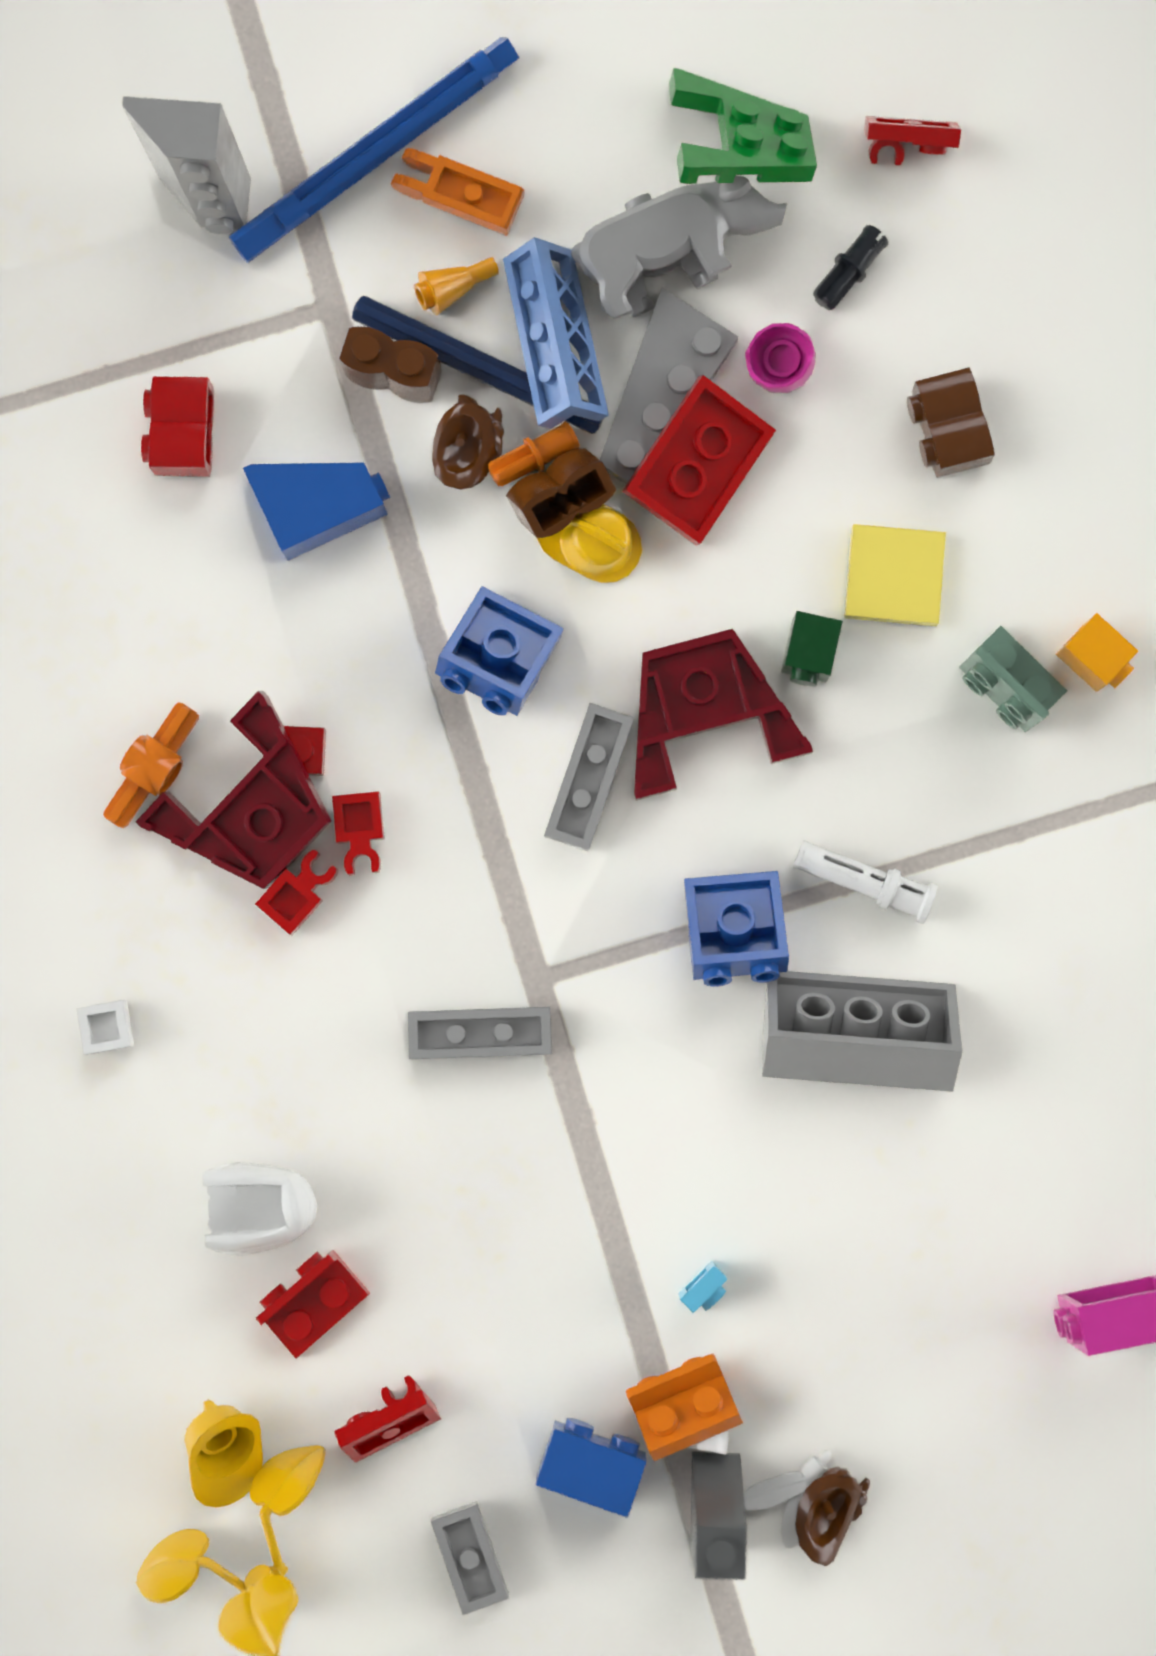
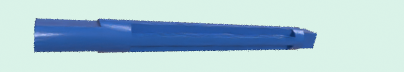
[228,37,520,263]

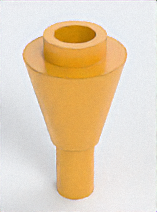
[414,257,499,316]

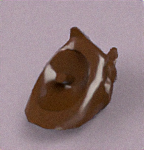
[432,394,504,490]
[795,1467,870,1566]

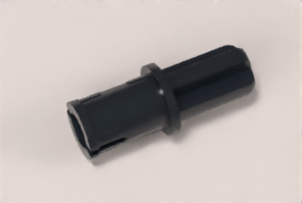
[813,225,889,310]

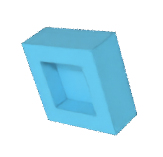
[678,1261,728,1313]

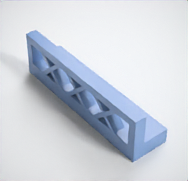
[503,237,609,429]

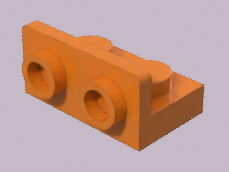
[626,1354,743,1461]

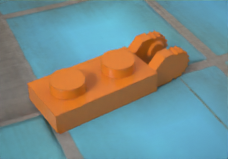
[390,148,525,236]

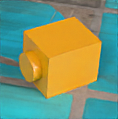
[1055,613,1139,692]

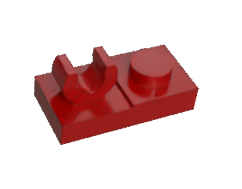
[864,116,962,166]
[334,1375,441,1463]

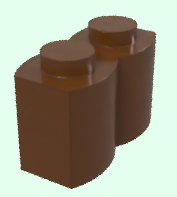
[339,326,442,403]
[907,367,995,478]
[506,448,616,538]

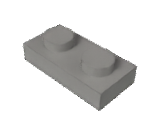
[430,1501,509,1615]

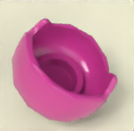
[745,323,816,393]

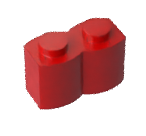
[141,376,214,477]

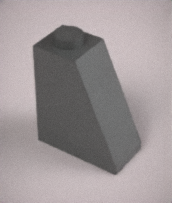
[690,1452,747,1580]

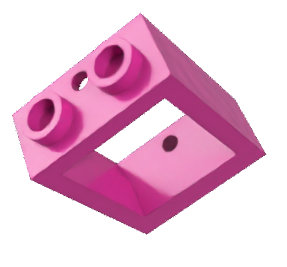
[1053,1275,1156,1356]

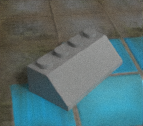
[122,96,251,235]
[762,971,962,1092]

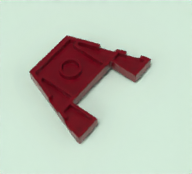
[634,629,813,801]
[135,691,332,889]

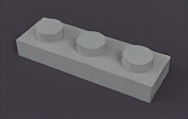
[544,703,634,852]
[408,1007,552,1059]

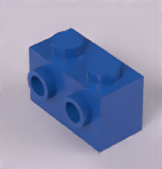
[535,1418,647,1518]

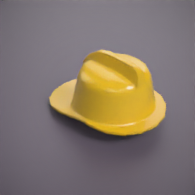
[537,504,642,583]
[184,1399,263,1508]

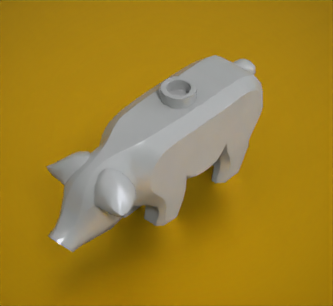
[571,175,787,319]

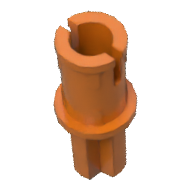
[488,421,580,486]

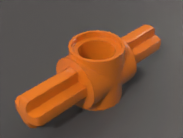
[103,702,199,829]

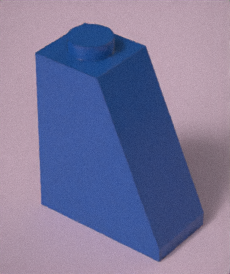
[243,462,391,561]

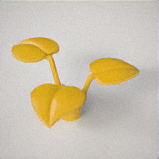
[135,1445,326,1656]

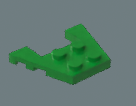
[669,68,817,184]

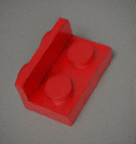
[255,1250,370,1359]

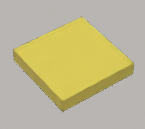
[844,524,946,626]

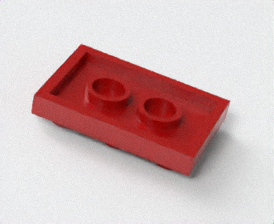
[622,375,776,545]

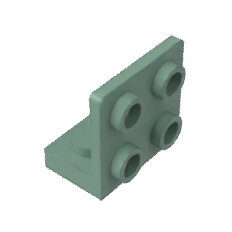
[959,626,1068,732]

